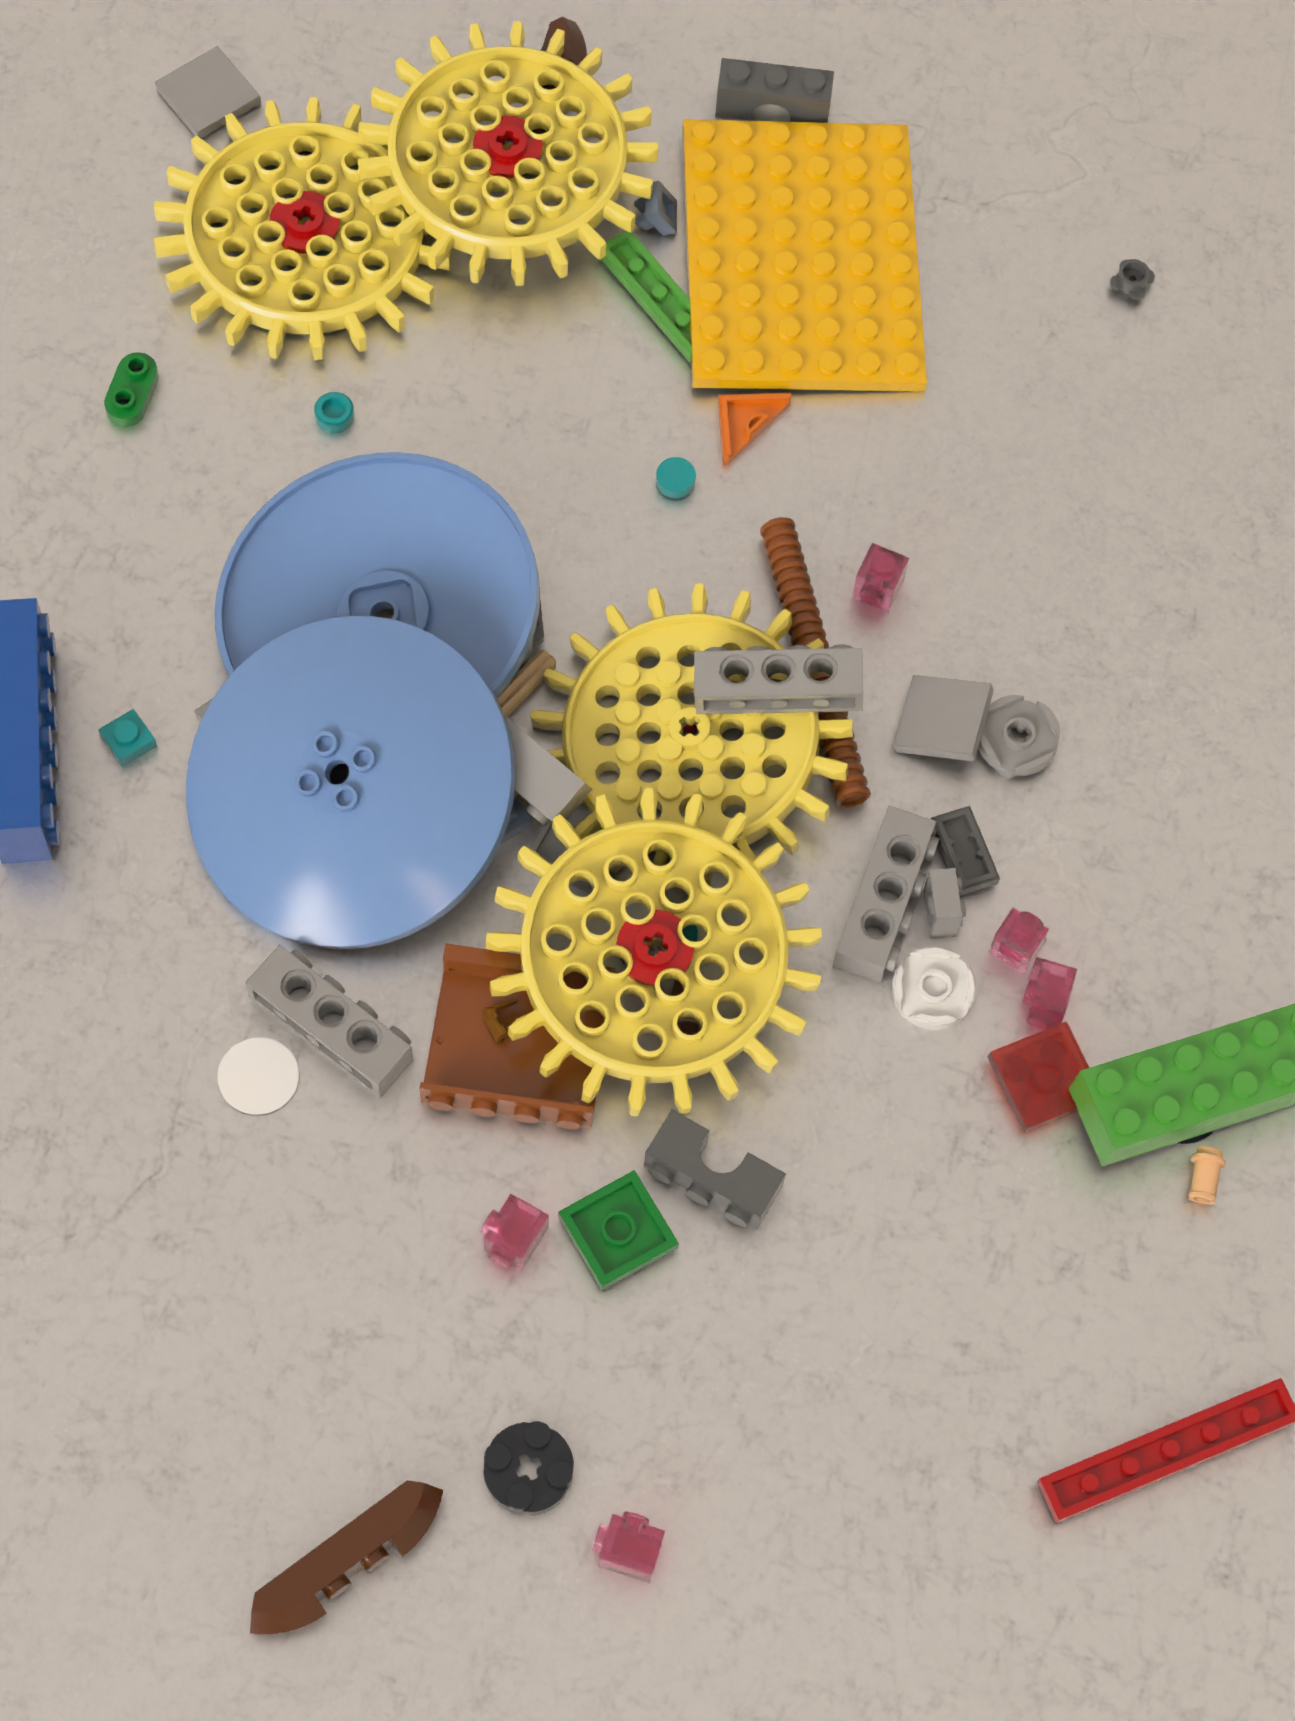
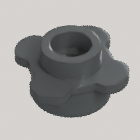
[1110,259,1155,300]

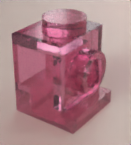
[989,907,1049,974]
[1022,957,1077,1029]

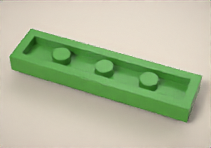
[601,230,692,363]

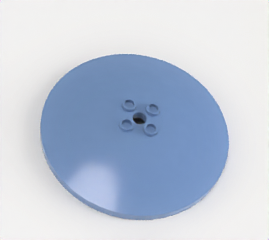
[215,452,540,698]
[186,616,515,949]

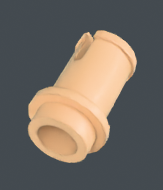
[1188,1146,1226,1205]

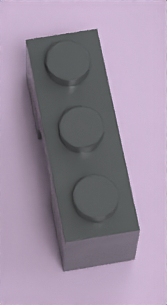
[715,58,834,123]
[644,1109,786,1229]

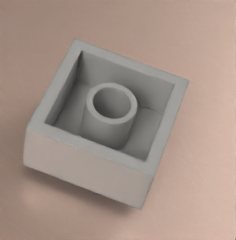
[923,868,966,938]

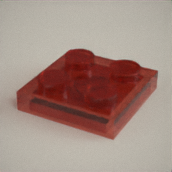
[987,1021,1089,1133]

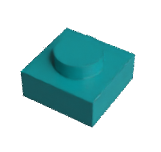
[98,708,157,767]

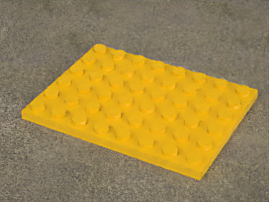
[682,119,927,392]

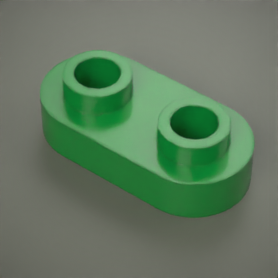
[104,352,159,427]

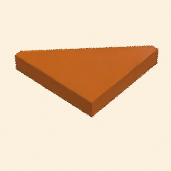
[718,393,791,465]

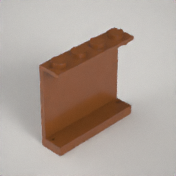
[419,943,615,1130]

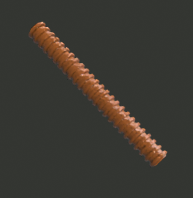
[760,517,871,807]

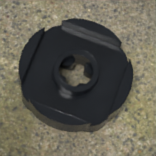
[483,1421,574,1516]

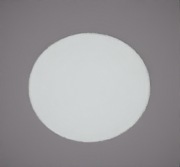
[217,1037,299,1115]

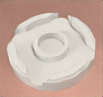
[891,946,977,1030]

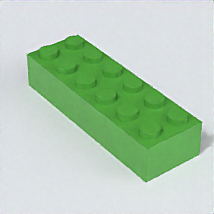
[1068,1004,1295,1167]

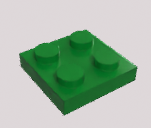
[558,1170,679,1291]

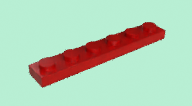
[1037,1378,1295,1524]

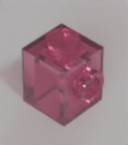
[852,543,909,613]
[481,1193,549,1271]
[592,1511,665,1583]

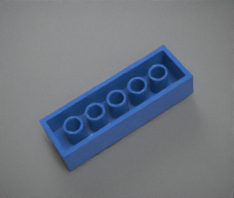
[0,598,60,864]

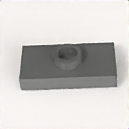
[931,806,1000,896]

